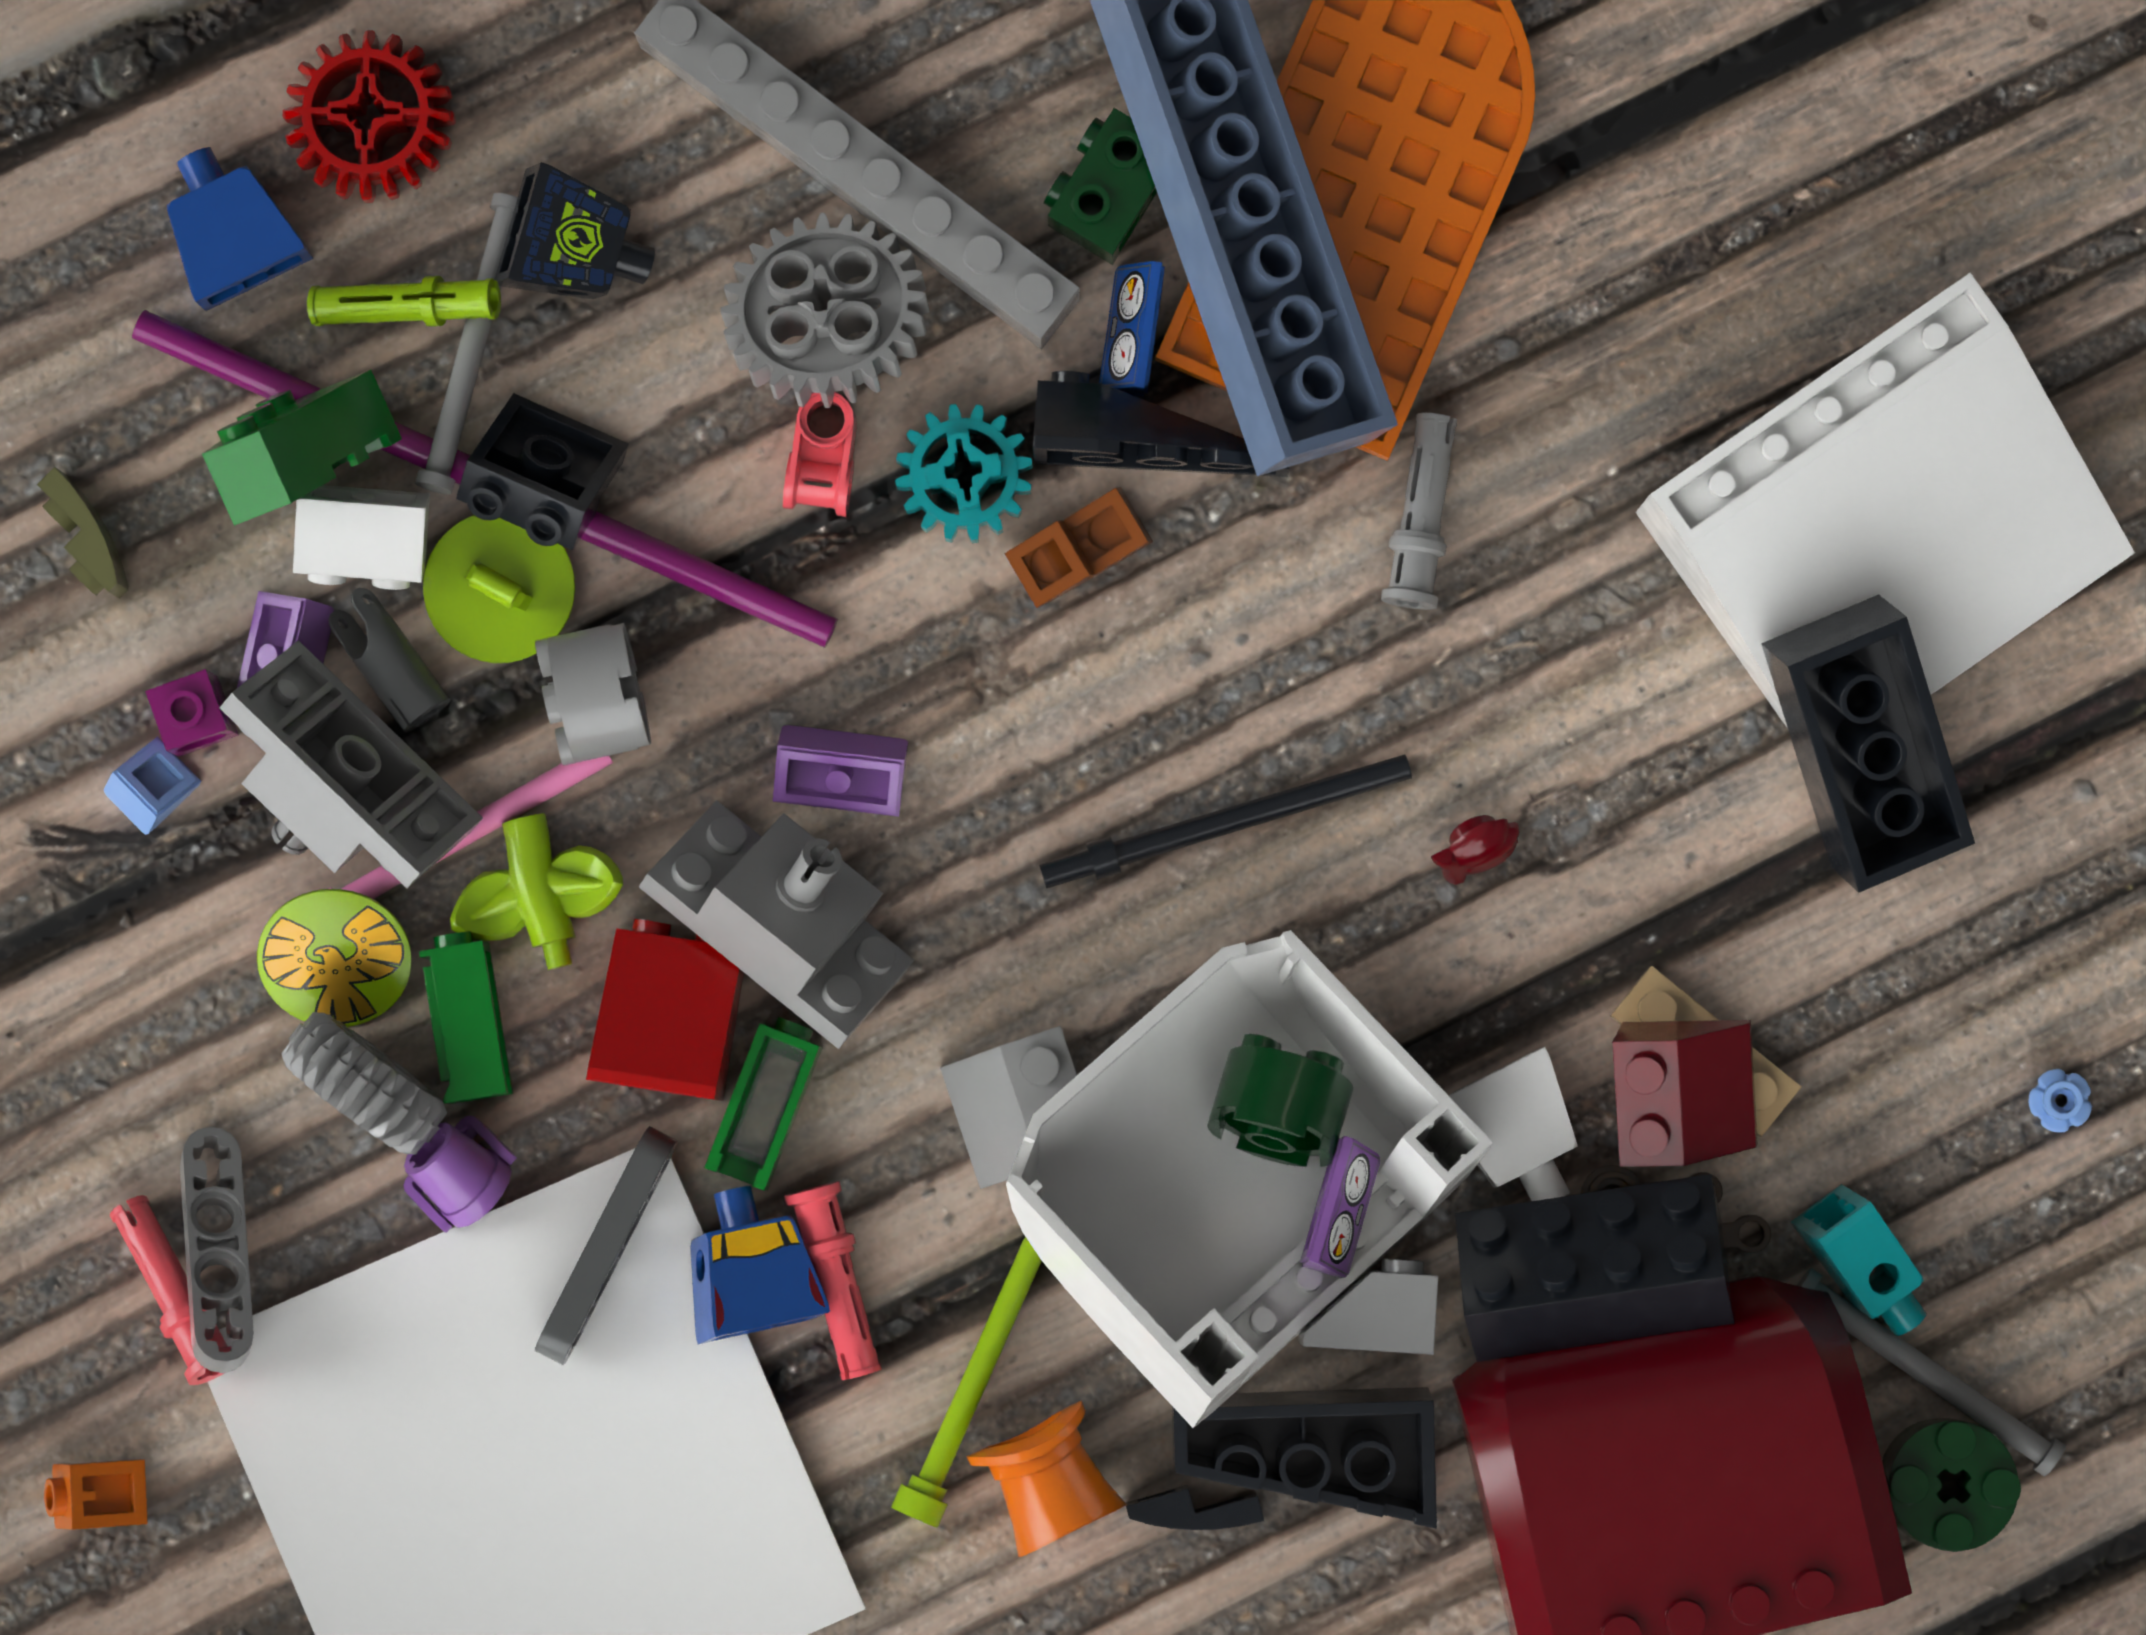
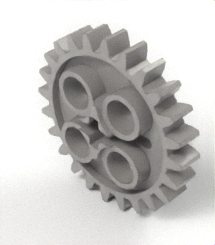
[721,213,929,408]

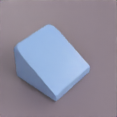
[104,736,201,835]

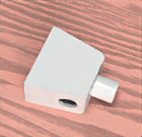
[1449,1047,1577,1201]

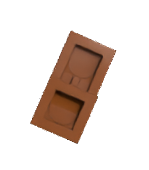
[1004,487,1153,608]

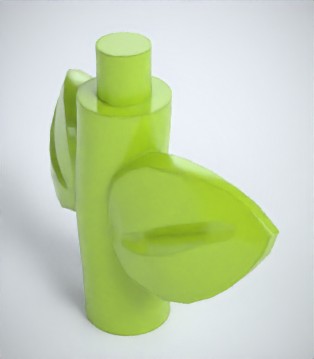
[450,813,623,970]

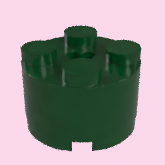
[1207,1034,1354,1167]
[1882,1418,2021,1552]

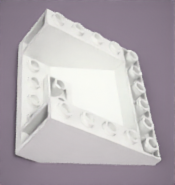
[1635,273,2135,728]

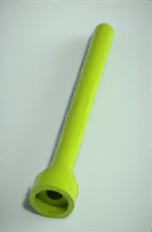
[891,1237,1042,1528]

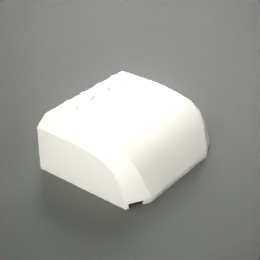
[1006,930,1493,1428]

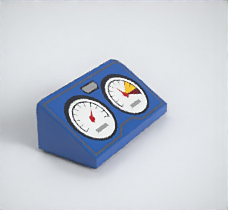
[1099,261,1165,397]

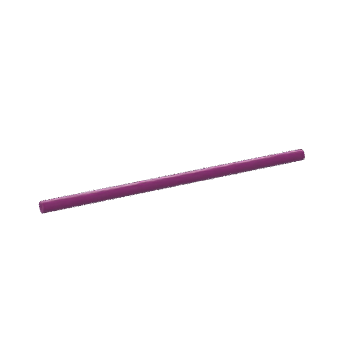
[132,310,838,648]

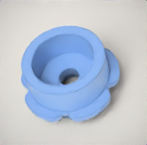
[2028,1069,2092,1132]

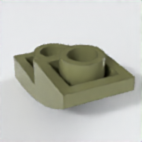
[37,467,128,599]

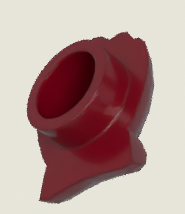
[1431,815,1520,885]

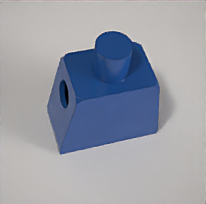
[167,147,314,311]

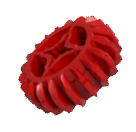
[282,30,456,203]

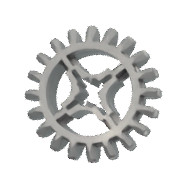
[281,1012,447,1154]

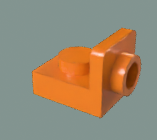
[44,1459,148,1530]

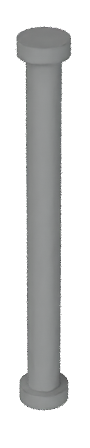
[415,193,518,494]
[1796,1268,2066,1477]

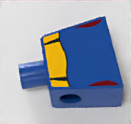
[690,1186,830,1345]

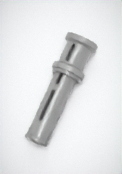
[1381,413,1458,610]

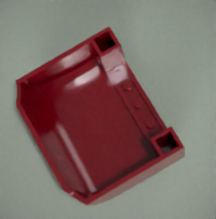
[1452,1275,1912,1635]

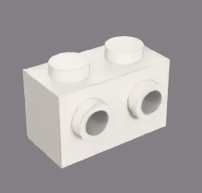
[293,485,430,590]

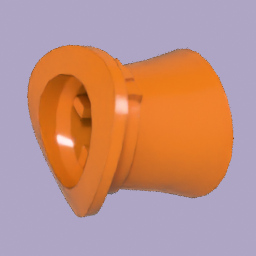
[966,1400,1127,1557]

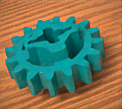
[895,404,1033,544]

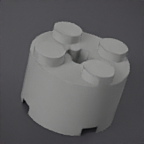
[535,623,651,766]

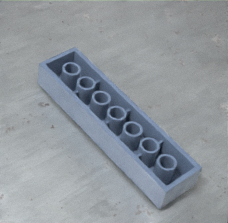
[1090,0,1398,476]

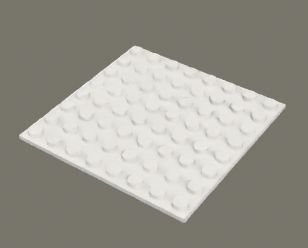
[208,1148,866,1635]

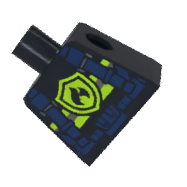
[495,162,655,299]

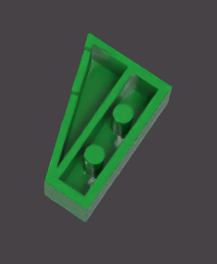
[202,369,402,526]

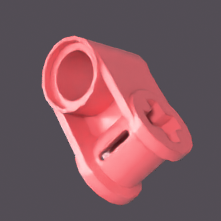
[783,392,857,517]

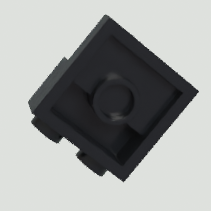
[456,393,629,550]

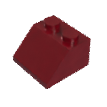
[1612,1020,1758,1167]

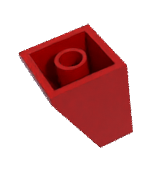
[586,919,744,1101]

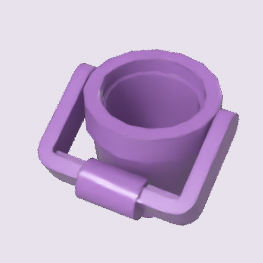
[404,1116,517,1233]

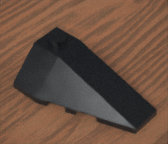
[1033,371,1290,477]

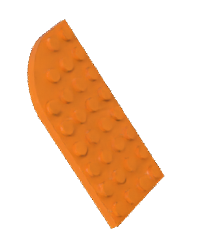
[1155,0,1535,461]

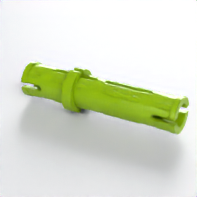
[307,275,501,327]

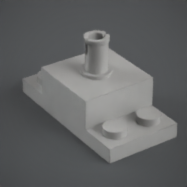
[220,640,483,888]
[639,800,914,1049]

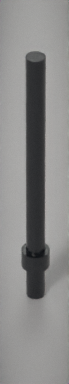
[1039,754,1412,889]

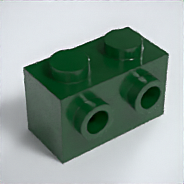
[1044,108,1157,265]

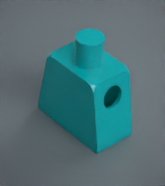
[1791,1184,1927,1336]

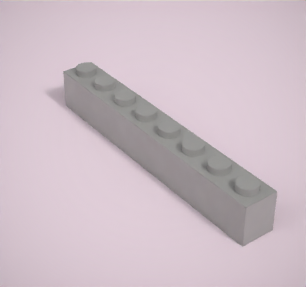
[634,0,1080,350]

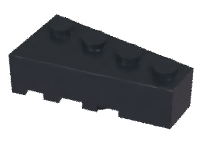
[1172,1387,1437,1529]

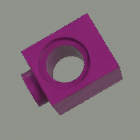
[145,669,239,757]

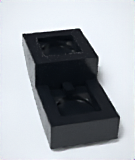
[1125,1485,1264,1530]

